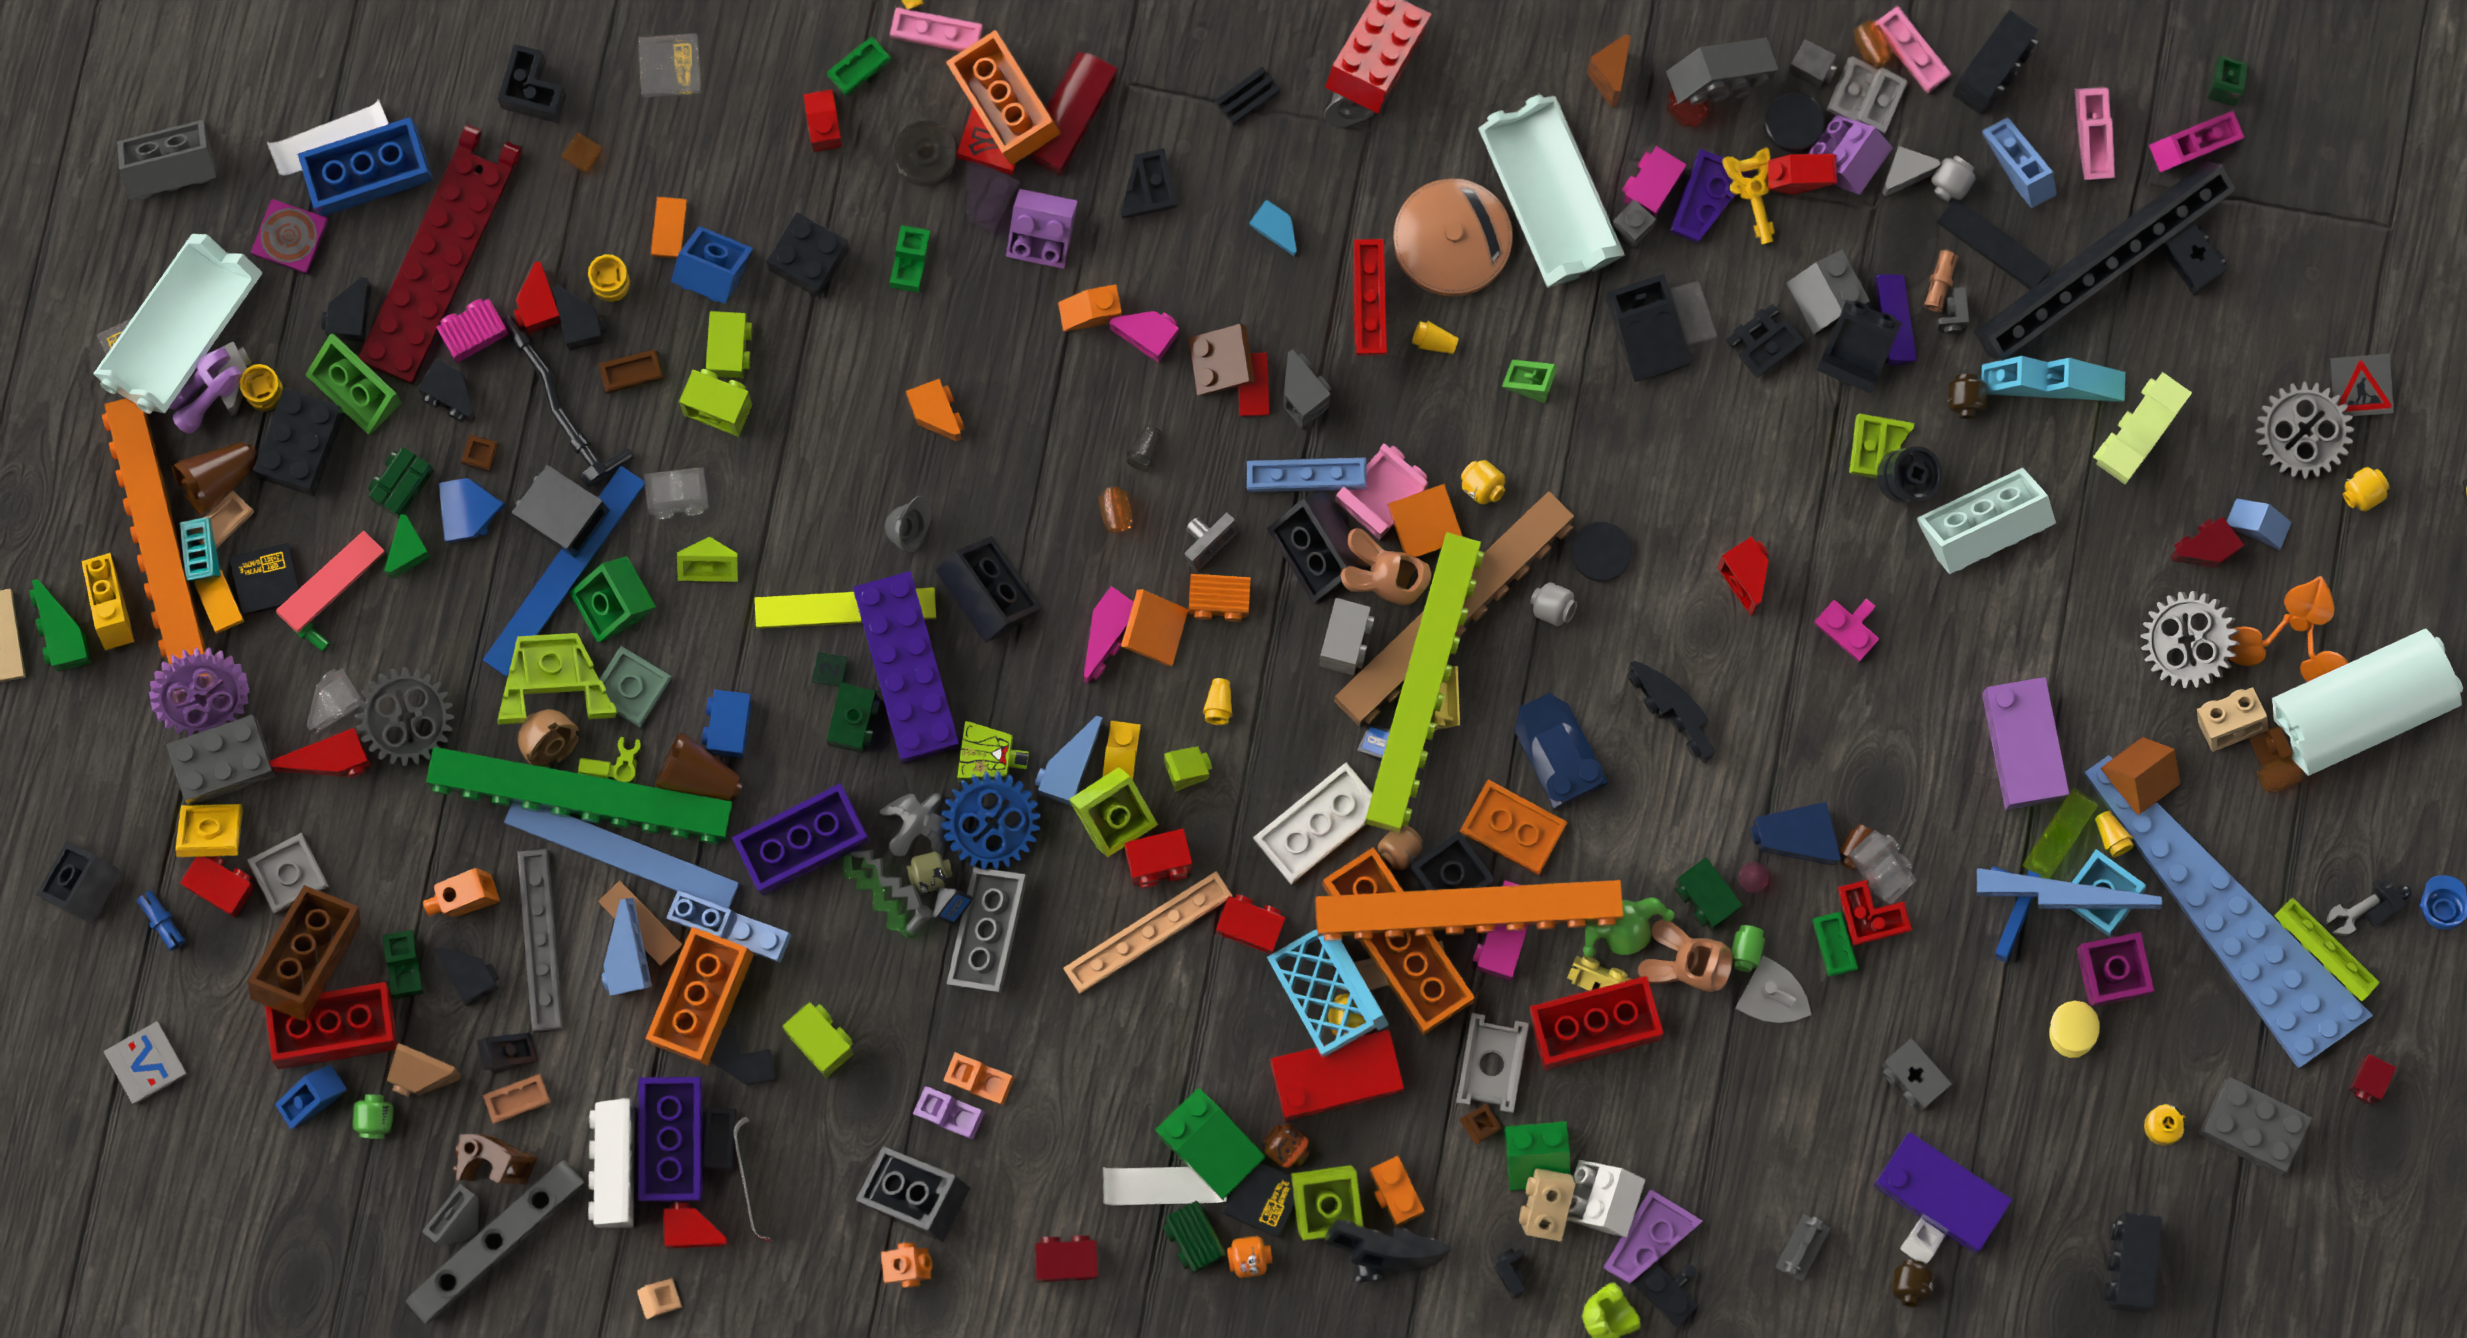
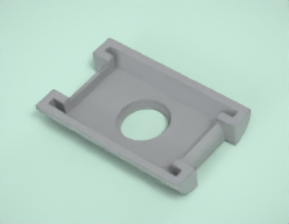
[1456,1013,1529,1113]

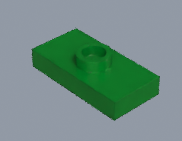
[826,36,891,97]
[1812,911,1858,978]

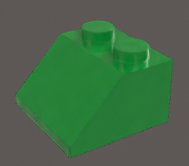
[569,556,656,643]
[1504,1121,1570,1191]

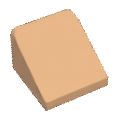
[637,1278,682,1319]

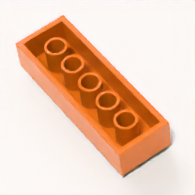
[1322,847,1475,1035]

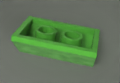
[306,333,402,435]

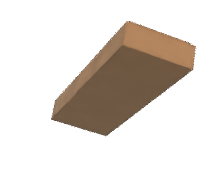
[598,881,683,967]

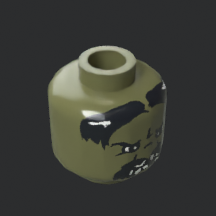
[907,852,953,894]

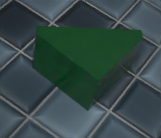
[2207,55,2247,107]

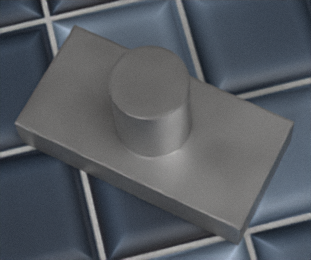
[1184,512,1240,572]

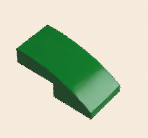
[890,225,930,293]

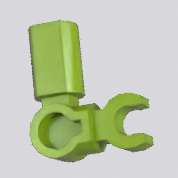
[578,737,641,784]

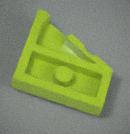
[1849,414,1914,478]

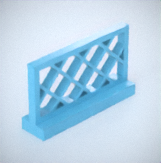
[1267,929,1389,1058]

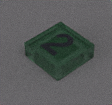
[812,652,848,687]

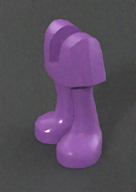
[169,348,242,434]

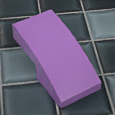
[913,1086,985,1140]

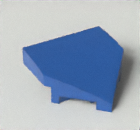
[439,478,506,543]

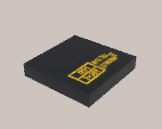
[230,543,299,616]
[1223,1163,1295,1238]

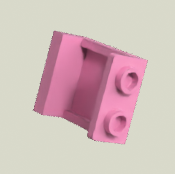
[1335,444,1428,541]

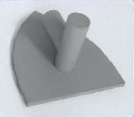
[1735,955,1811,1023]

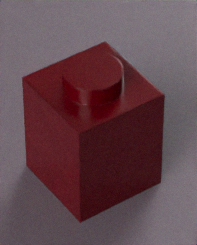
[2349,1054,2397,1104]

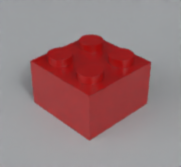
[1124,829,1192,889]

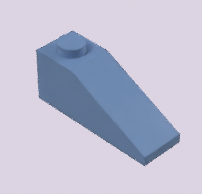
[1982,117,2057,208]
[1035,716,1103,807]
[602,898,652,996]

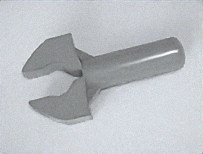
[2326,894,2380,936]

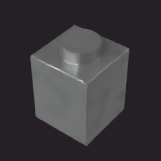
[1788,39,1837,88]
[1612,199,1656,248]

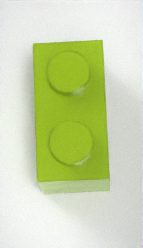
[706,311,752,378]

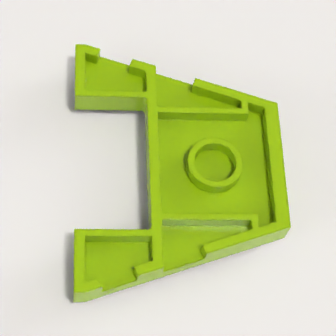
[497,633,617,725]

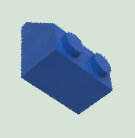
[671,226,753,304]

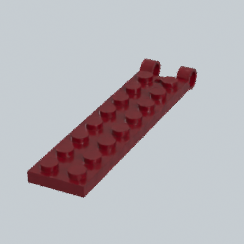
[358,124,522,385]

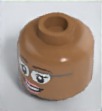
[1378,826,1422,871]

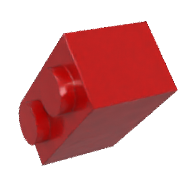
[180,856,255,918]
[1216,894,1285,955]

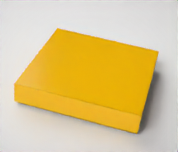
[176,804,243,857]

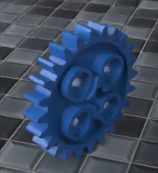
[941,771,1040,870]

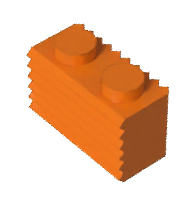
[1189,574,1251,622]

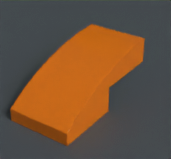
[943,1053,1015,1106]

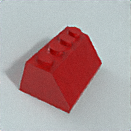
[1529,976,1663,1071]

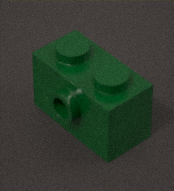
[826,683,881,754]

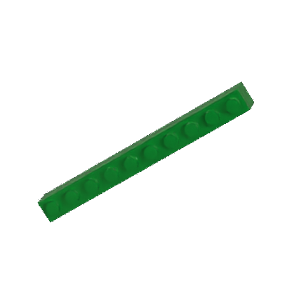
[426,747,733,845]

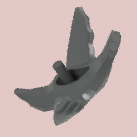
[880,793,947,857]

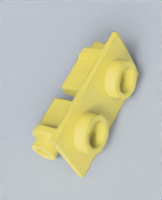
[1431,666,1460,730]
[1567,956,1632,991]

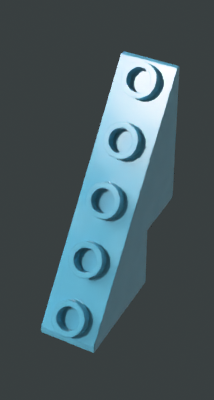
[1982,356,2125,402]

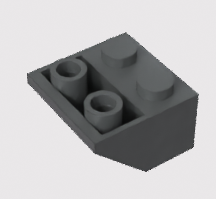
[1283,349,1331,429]

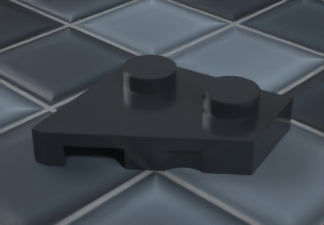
[1120,148,1177,219]

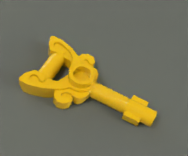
[1722,148,1775,245]

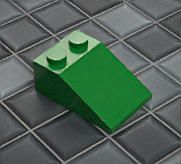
[1155,1087,1266,1201]

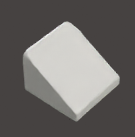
[1901,1218,1946,1264]

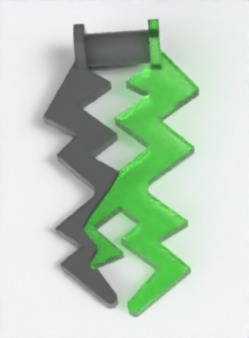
[844,850,933,938]

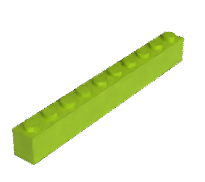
[1364,532,1484,833]

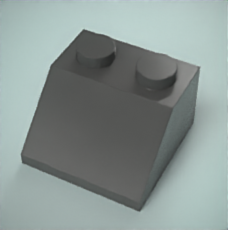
[1786,250,1870,335]

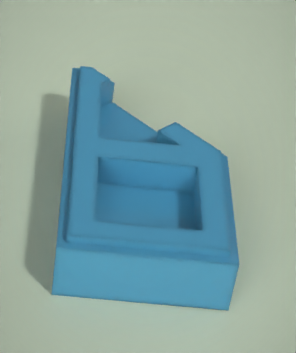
[1249,200,1297,256]

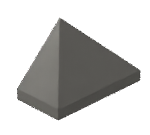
[422,1184,478,1246]

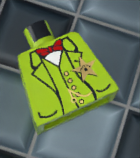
[957,721,1029,783]

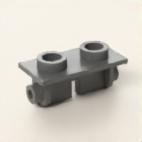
[1775,1214,1830,1282]

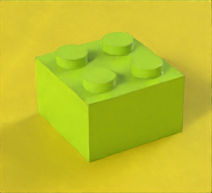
[679,369,752,437]
[1069,767,1158,857]
[782,1002,854,1079]
[1291,1165,1363,1240]

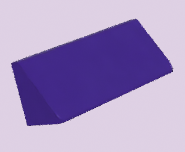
[1874,274,1917,365]

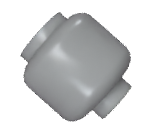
[1931,156,1976,202]
[1530,582,1577,626]

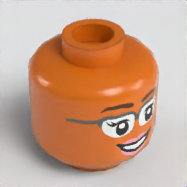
[1227,1236,1272,1278]

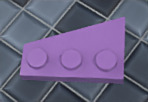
[1603,1189,1702,1284]

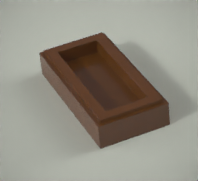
[598,349,664,394]

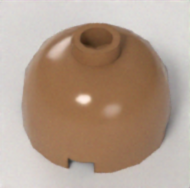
[518,709,579,768]

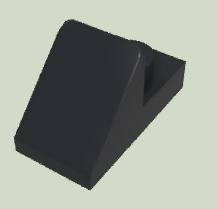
[477,1032,537,1073]

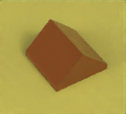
[1587,34,1631,108]
[2100,737,2180,815]

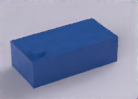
[297,117,434,216]

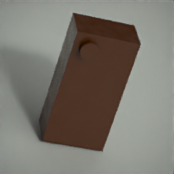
[248,885,361,1021]

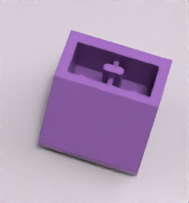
[1808,115,1893,194]
[1006,189,1077,269]

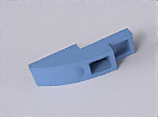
[666,891,792,963]

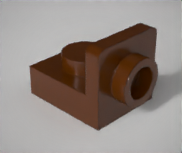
[2249,726,2293,765]

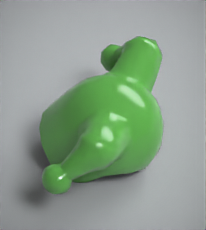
[1583,897,1675,957]

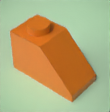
[1058,284,1122,332]

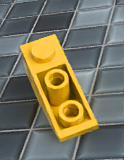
[82,553,134,650]

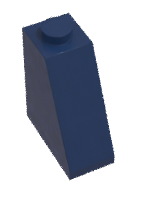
[1750,802,1841,866]

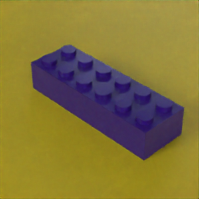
[853,571,960,764]

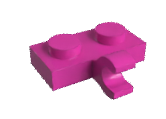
[1814,598,1880,662]

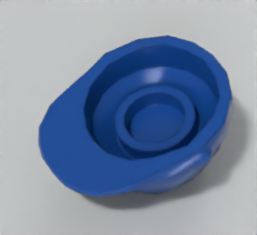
[2420,875,2467,930]

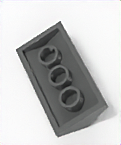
[947,867,1028,993]

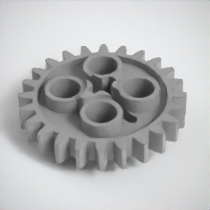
[2256,382,2354,479]
[2141,591,2240,688]

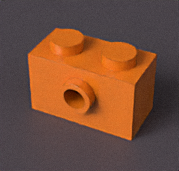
[1369,1156,1425,1227]

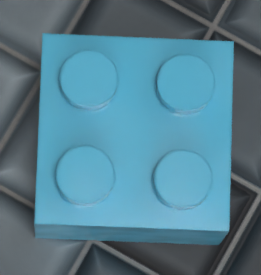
[2071,849,2146,938]

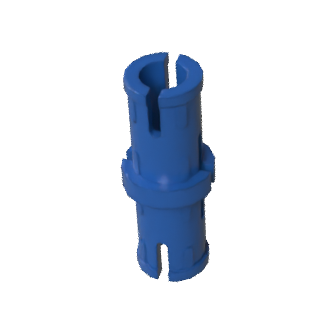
[136,890,186,951]

